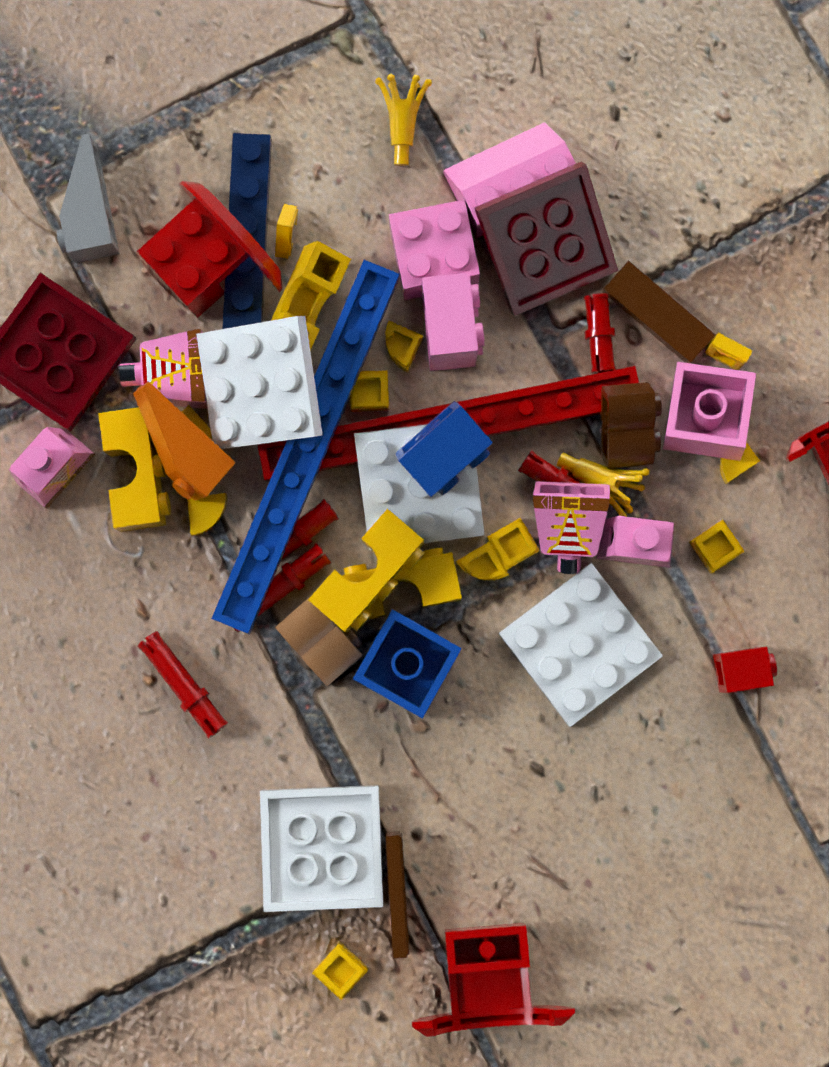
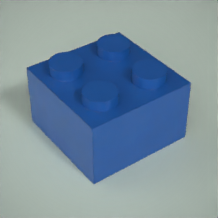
[395,401,493,497]
[353,609,462,719]

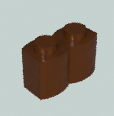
[601,382,662,469]

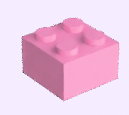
[389,200,480,300]
[422,273,484,371]
[663,362,756,461]

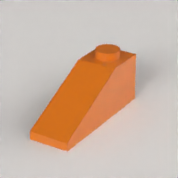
[133,381,236,501]

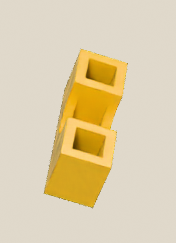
[271,241,351,351]
[98,407,171,532]
[308,508,425,633]
[342,547,462,620]

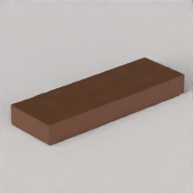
[602,260,716,363]
[386,831,409,959]

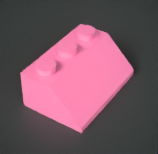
[443,123,576,238]

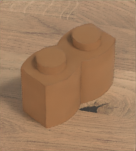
[275,596,363,686]

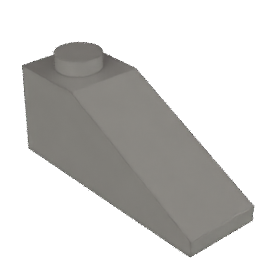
[57,133,120,263]

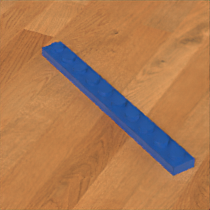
[211,260,400,634]

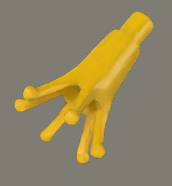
[375,74,432,166]
[557,452,650,517]

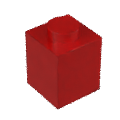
[713,646,777,693]

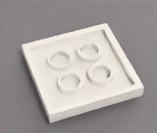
[196,316,323,449]
[354,424,484,550]
[498,563,663,727]
[260,785,383,912]

